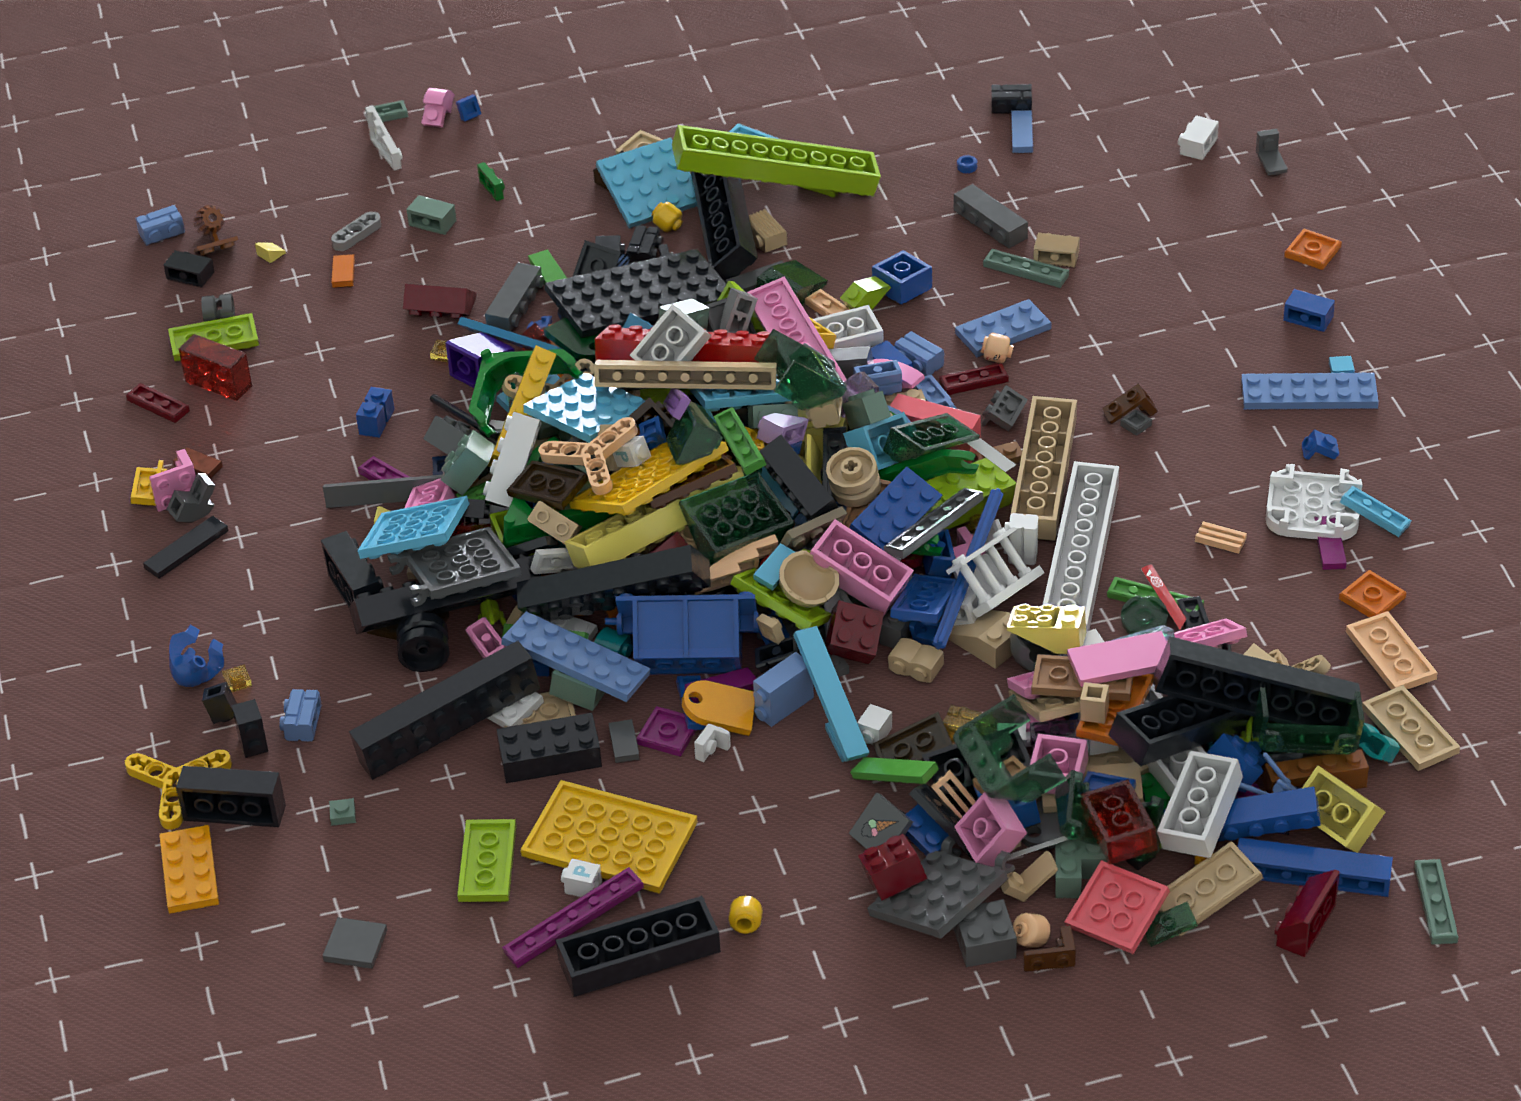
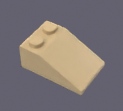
[949,610,1012,669]

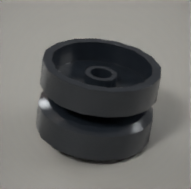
[396,612,450,672]

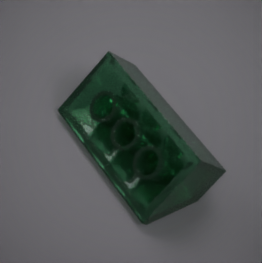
[666,401,722,465]
[883,413,980,462]

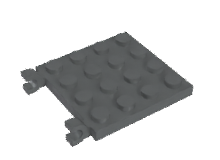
[387,527,521,607]
[867,836,1015,938]

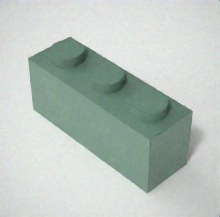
[842,389,891,429]

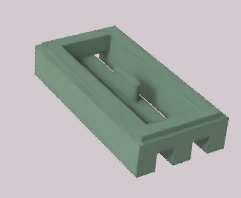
[365,100,408,122]

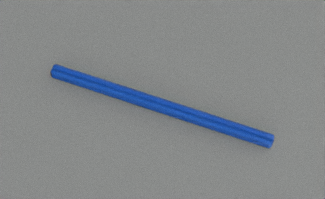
[932,488,1003,650]

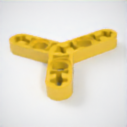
[125,750,232,830]

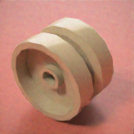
[826,447,881,507]

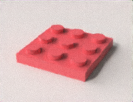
[1065,860,1170,954]

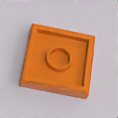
[1284,229,1342,270]
[1339,570,1406,618]

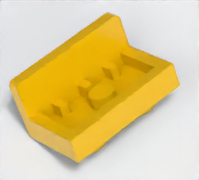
[131,460,167,506]

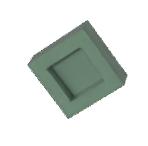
[329,798,356,826]

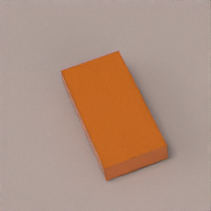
[332,254,355,288]

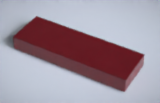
[939,363,1009,395]
[126,383,190,423]

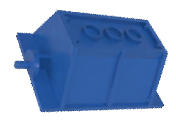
[605,592,772,675]

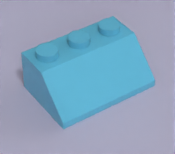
[843,412,919,470]

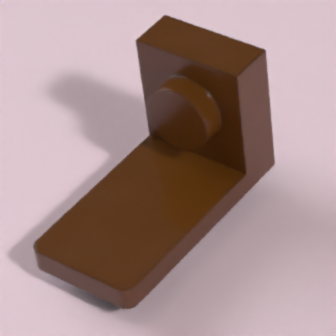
[1103,383,1158,424]
[1023,926,1076,972]

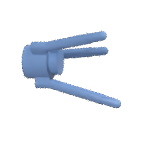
[1239,753,1297,795]

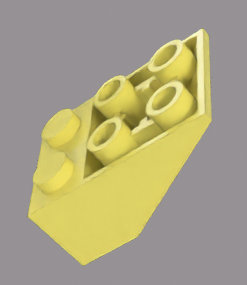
[1007,604,1086,654]

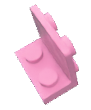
[149,449,196,512]

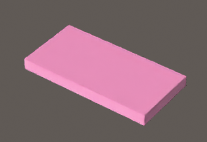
[1067,631,1167,687]

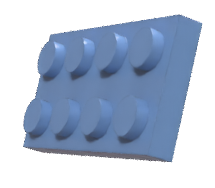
[955,299,1051,357]

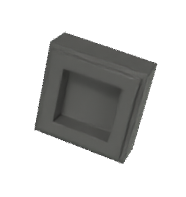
[1120,410,1152,436]

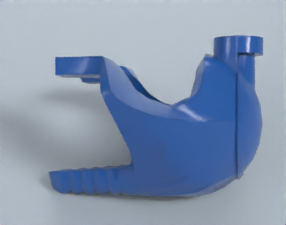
[169,624,224,687]

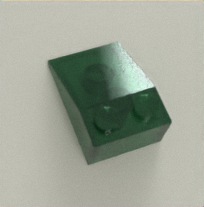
[756,260,828,305]

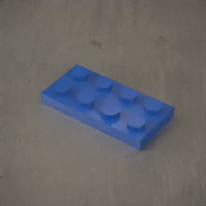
[849,466,942,550]
[891,574,956,625]

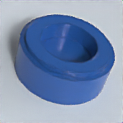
[957,155,977,173]

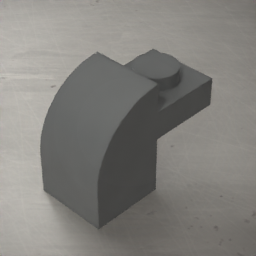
[167,473,215,522]

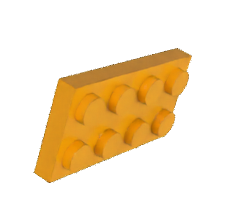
[159,825,219,914]

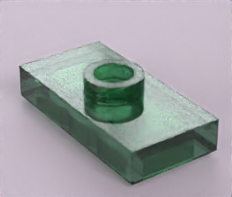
[1145,902,1198,947]

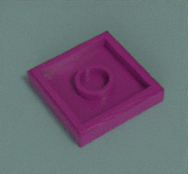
[636,706,696,757]

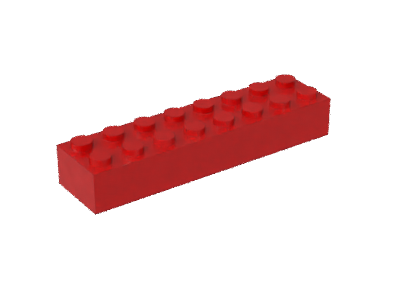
[595,324,778,363]

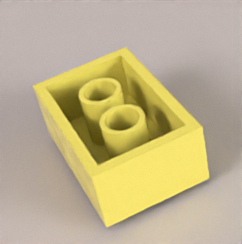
[1302,765,1386,853]

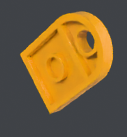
[681,680,755,736]

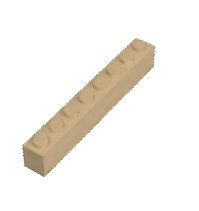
[594,360,777,390]

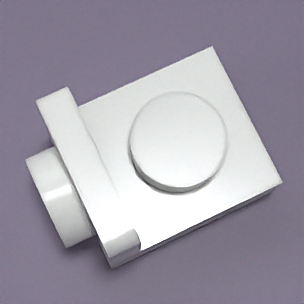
[694,723,731,762]

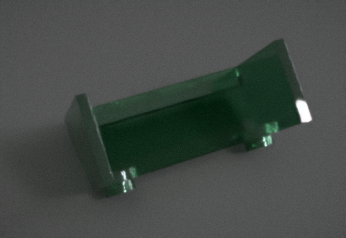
[754,329,848,410]
[1252,687,1365,755]
[954,694,1067,802]

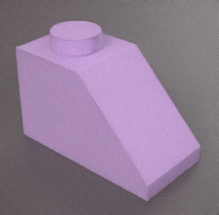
[757,413,809,445]

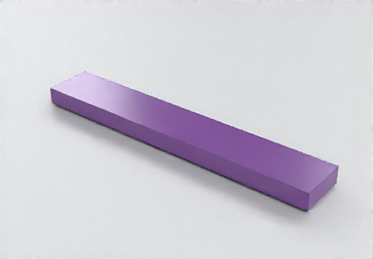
[663,388,691,420]

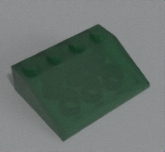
[679,471,795,567]

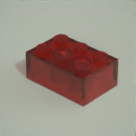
[179,334,252,401]
[1081,779,1158,865]

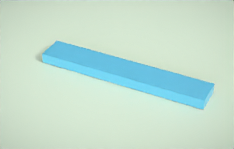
[793,626,869,762]

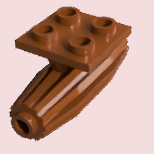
[193,205,238,255]

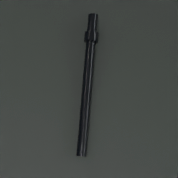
[430,394,500,441]

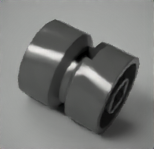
[201,294,235,322]

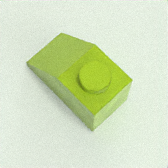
[840,276,891,310]

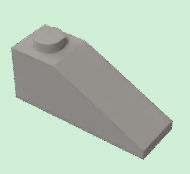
[720,288,758,333]

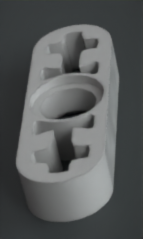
[331,212,381,251]

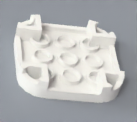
[1266,464,1362,541]

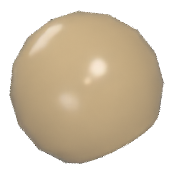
[779,550,839,608]

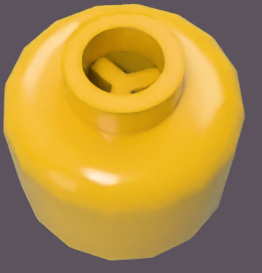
[651,202,683,233]
[728,896,763,934]

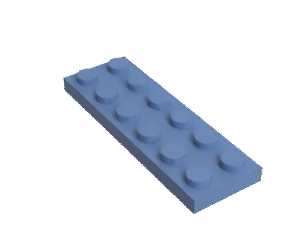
[1241,372,1379,409]
[501,611,651,702]

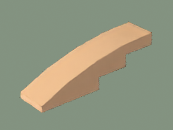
[694,534,778,595]

